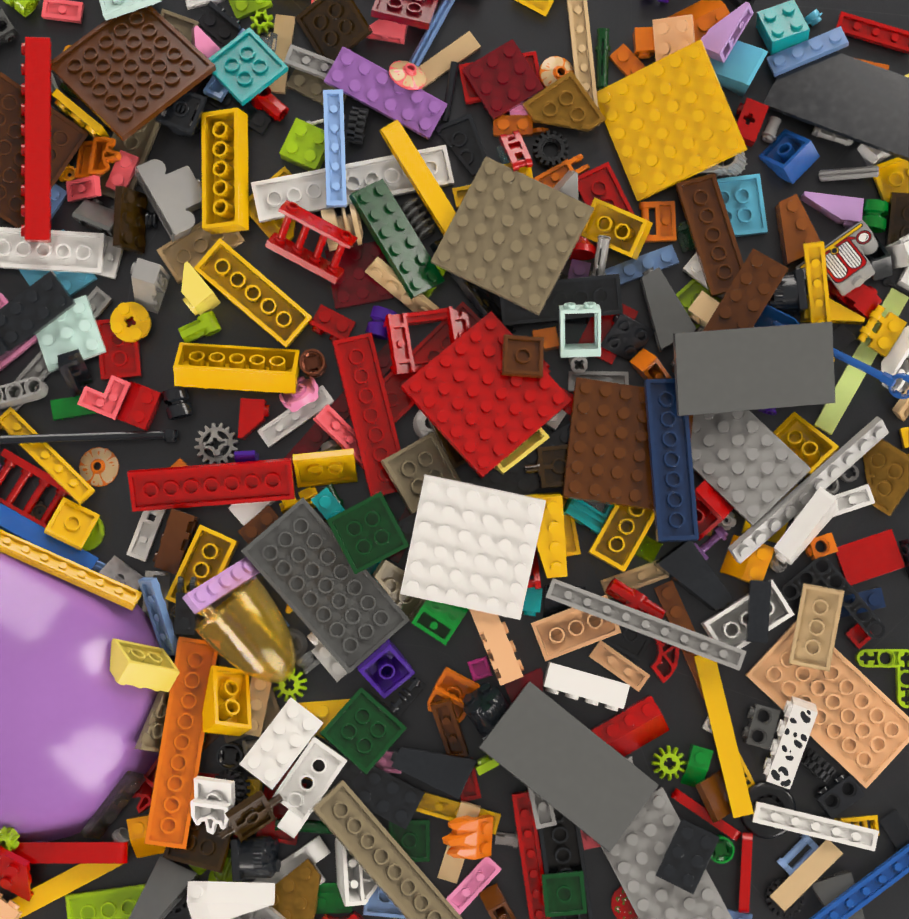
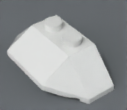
[881,326,909,392]
[334,838,378,907]

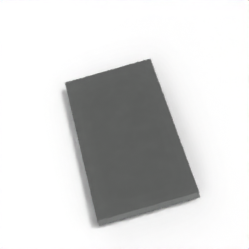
[673,322,835,416]
[478,681,659,852]

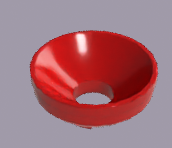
[569,236,596,260]

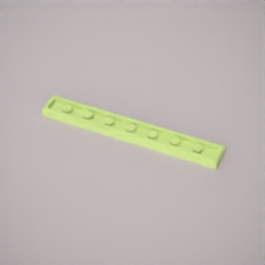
[813,288,909,435]

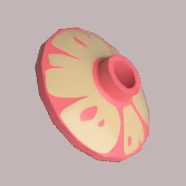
[388,60,426,90]

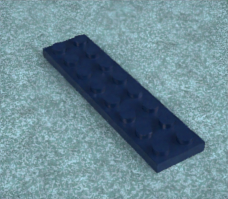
[644,379,699,542]

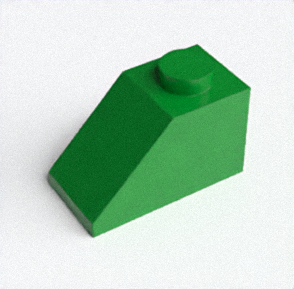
[680,744,713,788]

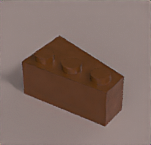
[153,508,200,574]

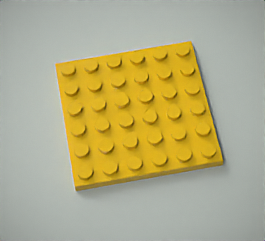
[597,39,748,201]

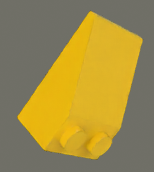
[581,197,653,260]
[773,412,839,478]
[202,665,252,737]

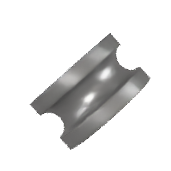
[840,465,859,483]

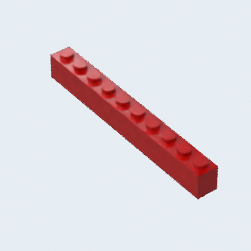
[21,37,51,243]

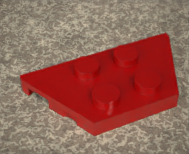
[0,846,34,902]

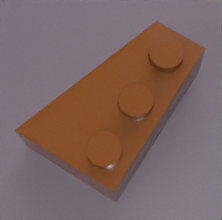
[775,194,820,267]

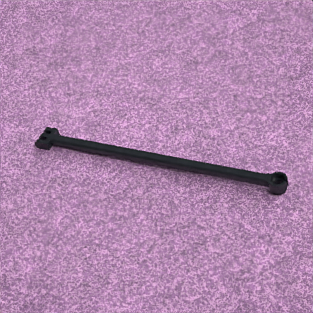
[0,430,178,444]

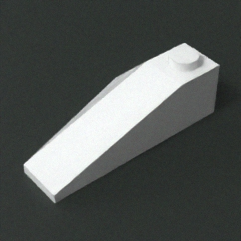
[187,881,275,919]

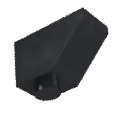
[865,235,892,281]

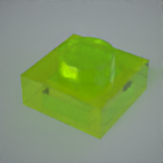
[635,536,662,563]

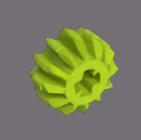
[273,668,307,702]
[651,745,686,781]

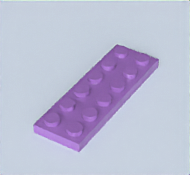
[324,47,448,140]

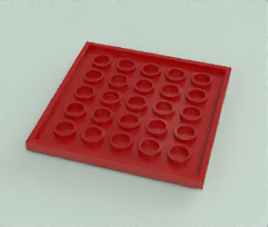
[400,311,572,478]

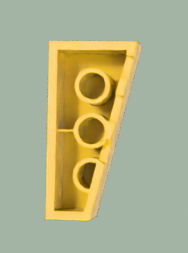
[525,492,567,578]

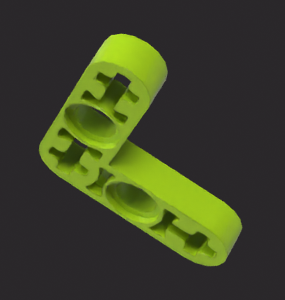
[855,649,909,708]

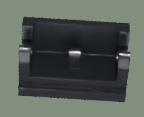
[57,349,93,397]

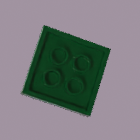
[327,491,410,574]
[320,687,407,775]

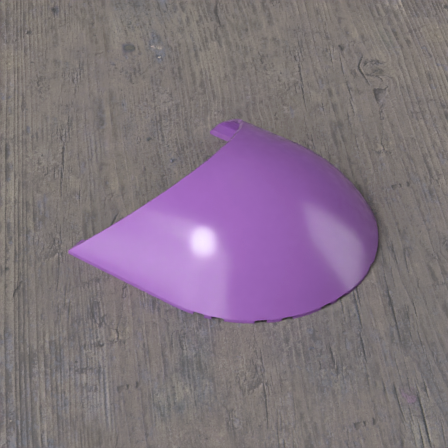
[0,552,160,842]

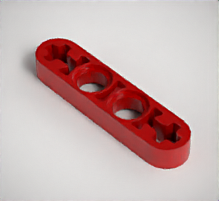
[670,788,742,842]
[739,832,753,913]

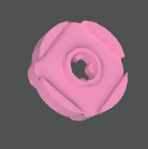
[279,376,319,412]

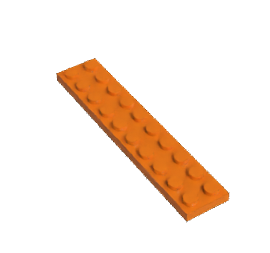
[144,636,219,849]

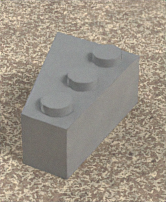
[130,258,171,314]

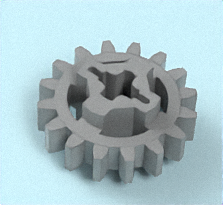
[194,423,239,464]

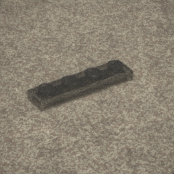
[81,771,146,839]

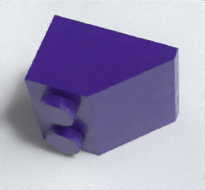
[357,639,415,699]

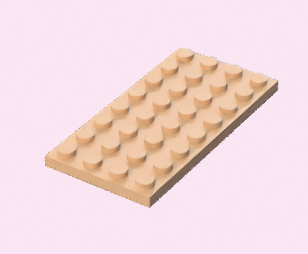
[745,621,909,789]

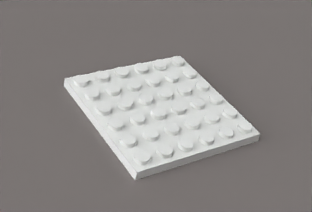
[400,474,546,620]

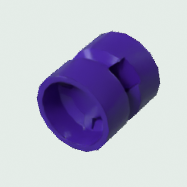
[365,306,398,340]

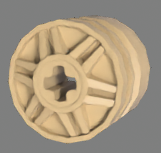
[321,204,363,252]

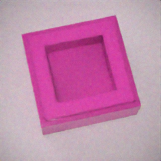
[467,656,493,681]

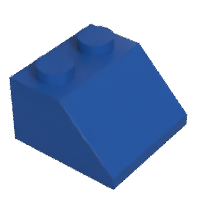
[758,129,820,184]

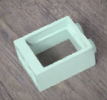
[559,302,601,358]

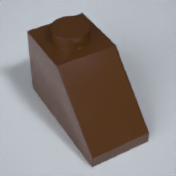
[479,883,517,919]

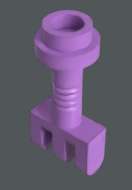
[694,526,729,560]

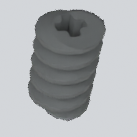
[400,197,436,242]

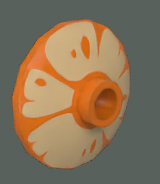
[539,56,574,88]
[79,447,119,487]

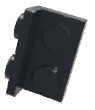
[198,1,241,46]

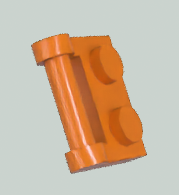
[639,201,677,243]

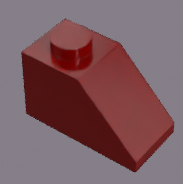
[238,398,270,440]

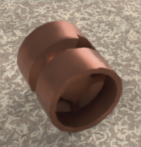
[299,349,327,378]

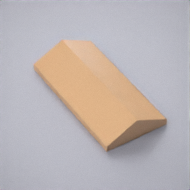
[531,594,622,661]

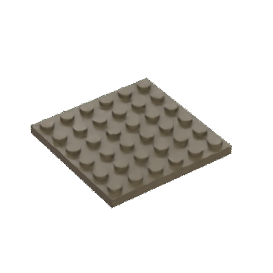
[431,157,594,315]

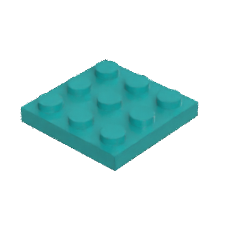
[208,27,289,106]

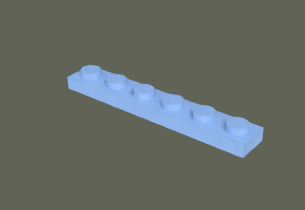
[323,89,347,208]

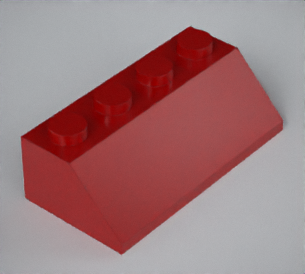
[590,695,669,757]

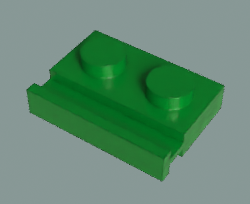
[316,882,352,914]

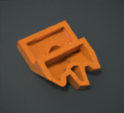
[74,136,121,179]
[427,667,480,723]
[442,814,494,860]

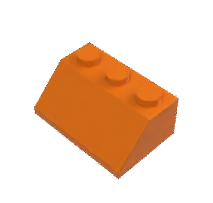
[667,0,730,42]

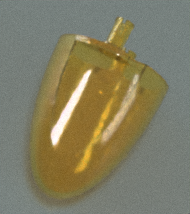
[194,577,296,683]

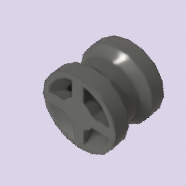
[295,650,320,675]

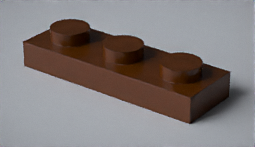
[430,698,469,757]

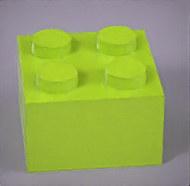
[279,118,325,171]

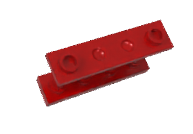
[265,200,358,284]
[0,448,70,528]

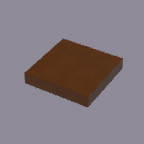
[501,334,544,378]
[695,769,731,823]

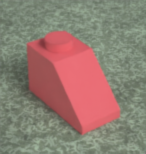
[366,19,408,45]

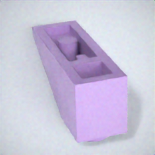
[701,2,754,63]
[800,191,864,228]

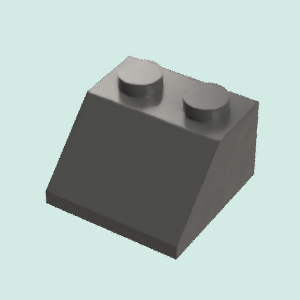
[72,199,114,237]

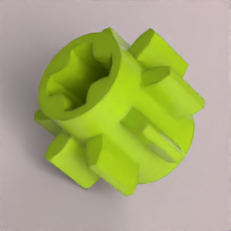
[250,9,274,35]
[0,826,20,851]

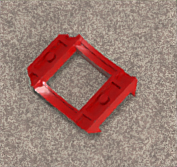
[383,306,470,374]

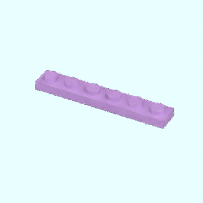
[182,557,260,614]

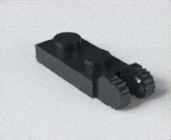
[174,576,197,635]

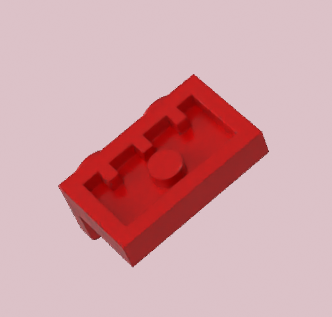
[309,304,356,341]

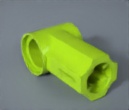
[178,311,221,343]

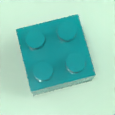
[756,0,810,55]

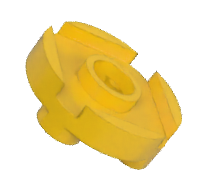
[110,302,151,343]

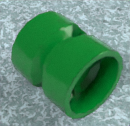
[862,199,889,233]
[711,833,735,864]

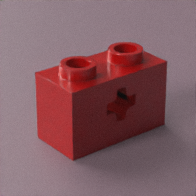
[736,98,769,147]

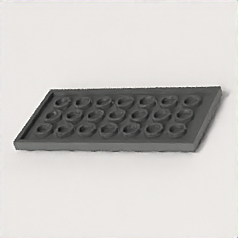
[241,498,410,674]

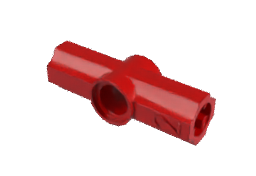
[251,86,289,122]
[605,578,666,619]

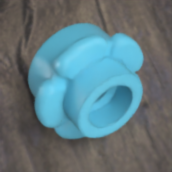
[804,9,823,27]

